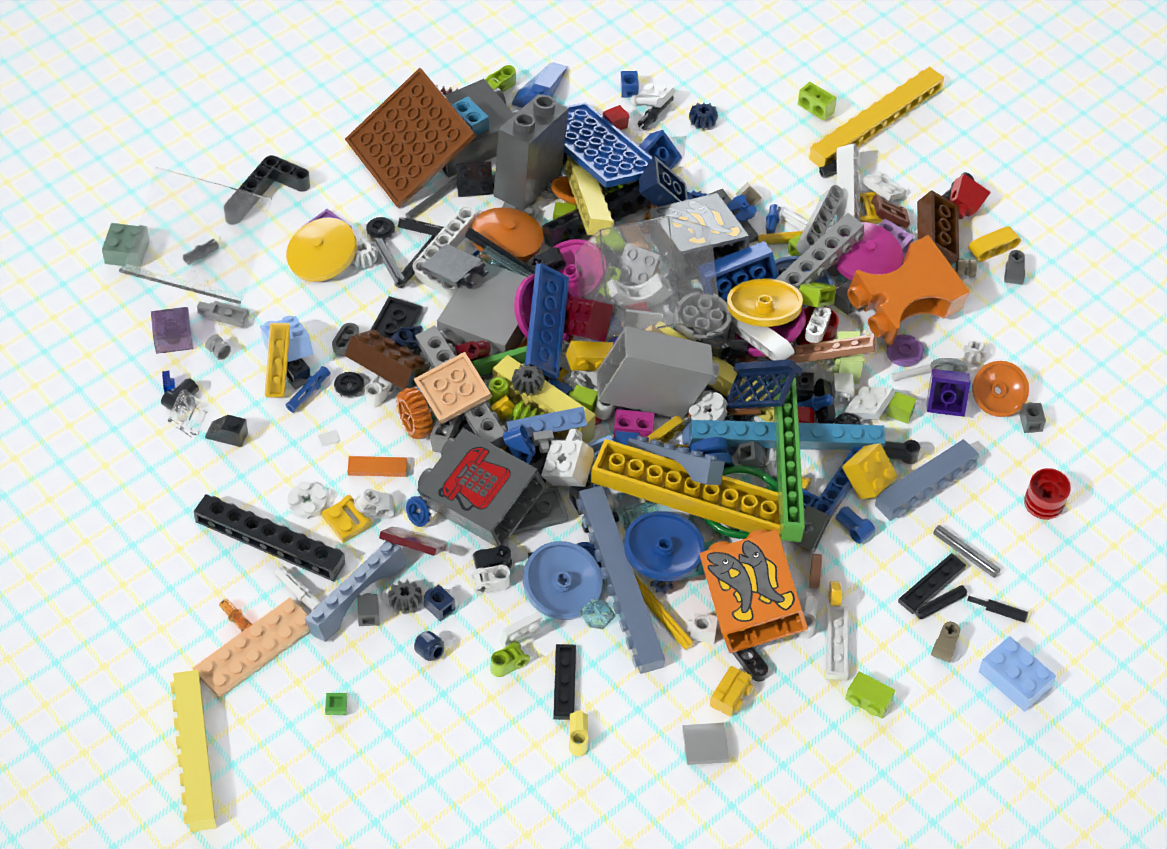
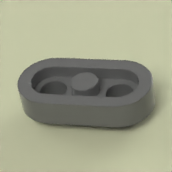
[332,322,359,355]

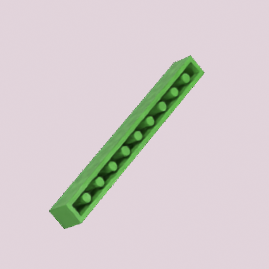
[773,377,805,542]

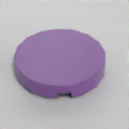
[886,334,924,367]

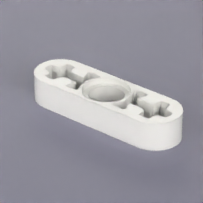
[805,307,831,343]

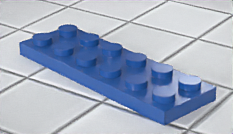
[525,263,569,379]

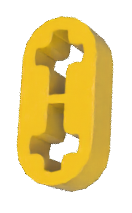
[828,581,842,607]

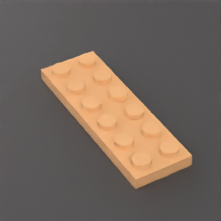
[192,597,310,699]

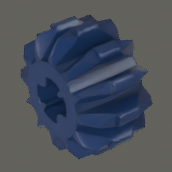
[689,102,718,130]

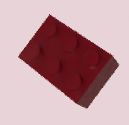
[564,296,613,342]

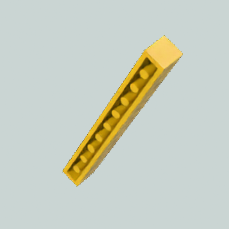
[809,66,945,167]

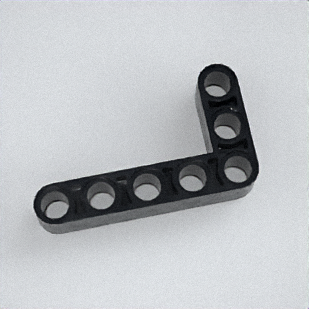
[224,155,310,225]

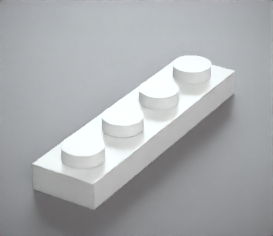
[826,604,848,680]

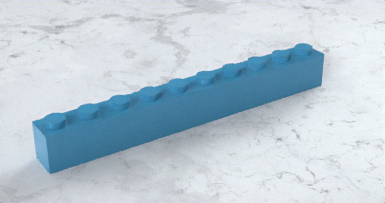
[689,420,885,450]

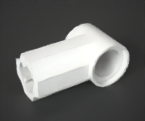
[796,596,818,639]

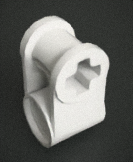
[365,375,397,408]
[355,488,394,519]
[471,565,511,595]

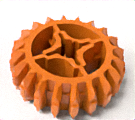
[396,388,433,439]

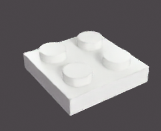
[844,386,895,419]

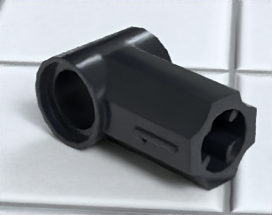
[161,378,199,414]
[883,439,921,465]

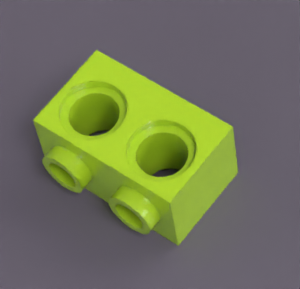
[797,81,837,121]

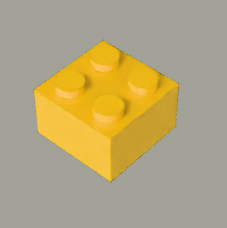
[842,443,898,499]

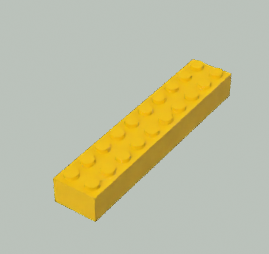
[591,439,781,540]

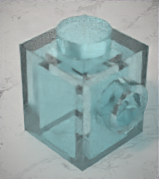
[579,599,616,629]

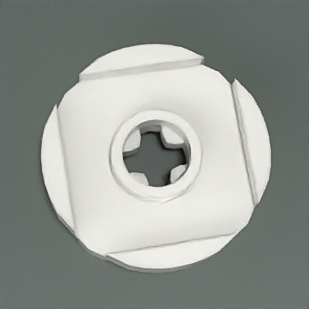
[689,390,728,421]
[287,480,327,519]

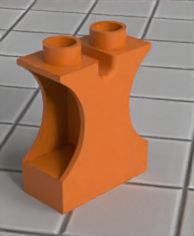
[847,235,970,346]

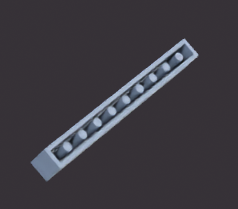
[576,486,665,674]

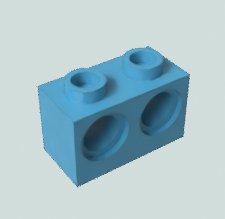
[452,96,489,135]

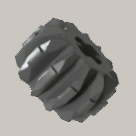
[512,363,545,396]
[388,579,423,614]

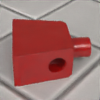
[949,174,991,220]

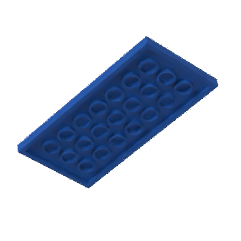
[564,102,652,188]

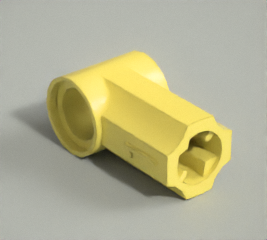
[569,711,589,757]

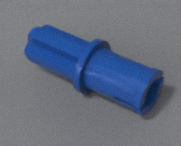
[765,204,781,234]
[798,394,834,411]

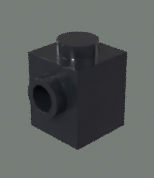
[795,372,814,401]

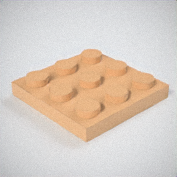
[414,352,492,424]

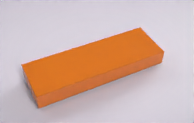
[347,456,407,477]

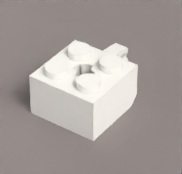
[541,429,594,487]

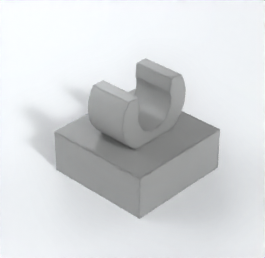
[531,430,554,454]

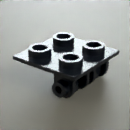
[456,161,493,197]

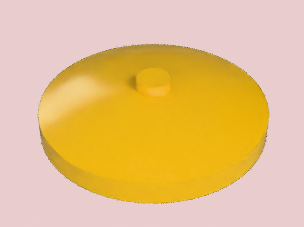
[286,218,357,282]
[727,279,803,327]

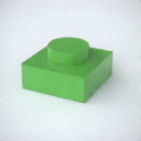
[325,693,348,715]

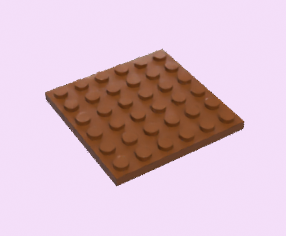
[345,67,477,209]

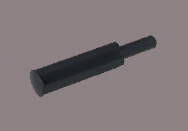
[967,595,1028,623]

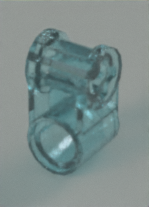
[619,502,658,531]

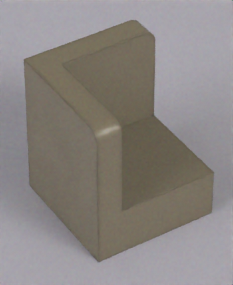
[735,182,762,206]

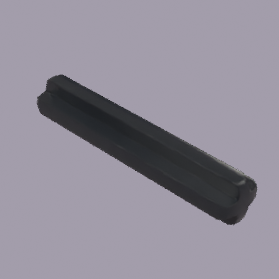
[915,585,968,620]

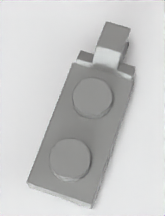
[196,300,250,328]

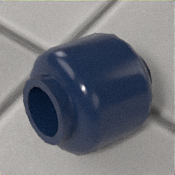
[414,631,444,661]

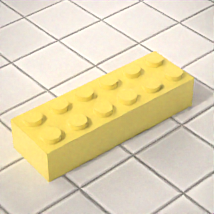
[493,355,596,444]

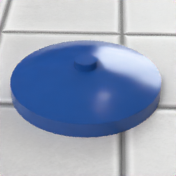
[624,511,705,581]

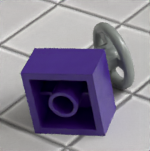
[926,358,971,417]

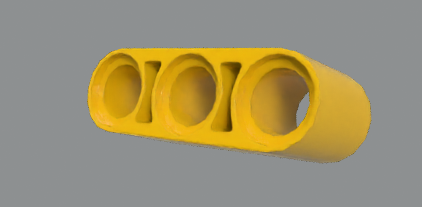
[968,226,1021,262]

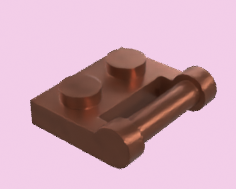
[871,194,910,229]

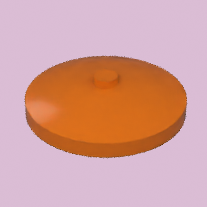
[472,207,544,262]

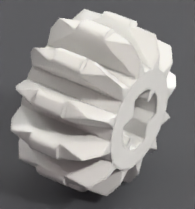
[351,238,378,268]

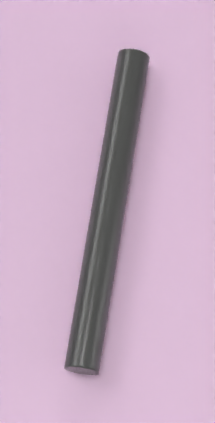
[405,176,457,219]

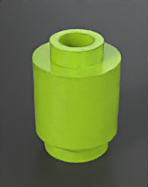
[489,377,509,403]

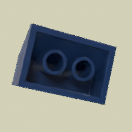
[639,156,688,207]

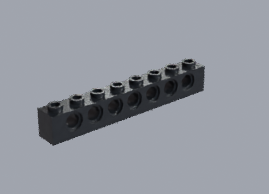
[542,181,652,248]
[193,494,346,582]

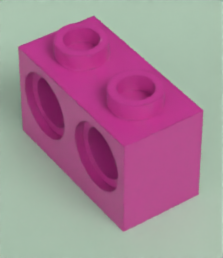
[614,409,654,438]

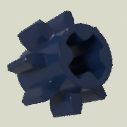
[650,579,674,595]

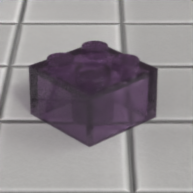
[151,307,194,354]

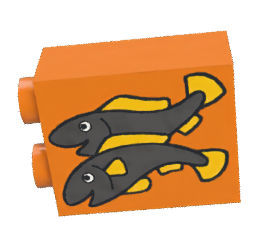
[699,529,808,654]

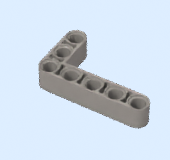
[796,185,844,277]

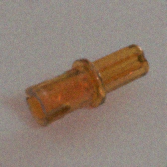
[219,598,252,632]

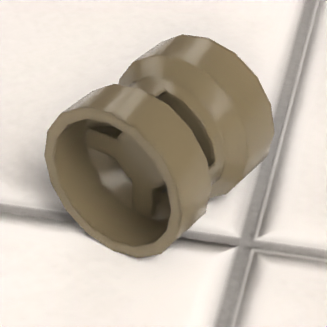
[956,259,977,277]

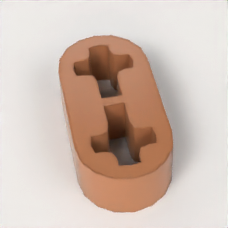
[809,553,822,589]

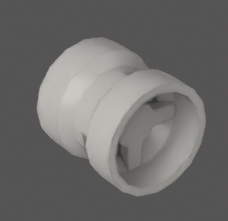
[205,334,232,360]

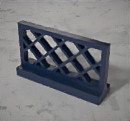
[726,359,803,409]

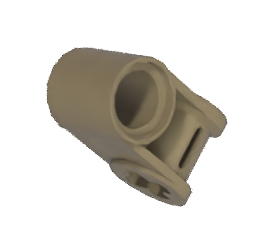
[930,621,961,663]

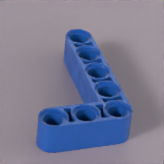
[802,447,862,518]

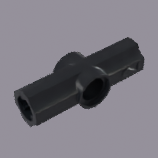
[696,335,748,360]

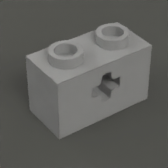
[429,414,462,453]

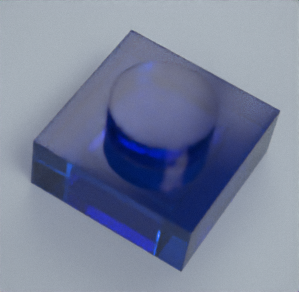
[162,370,176,393]

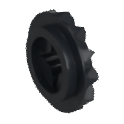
[366,217,395,241]
[334,372,364,398]

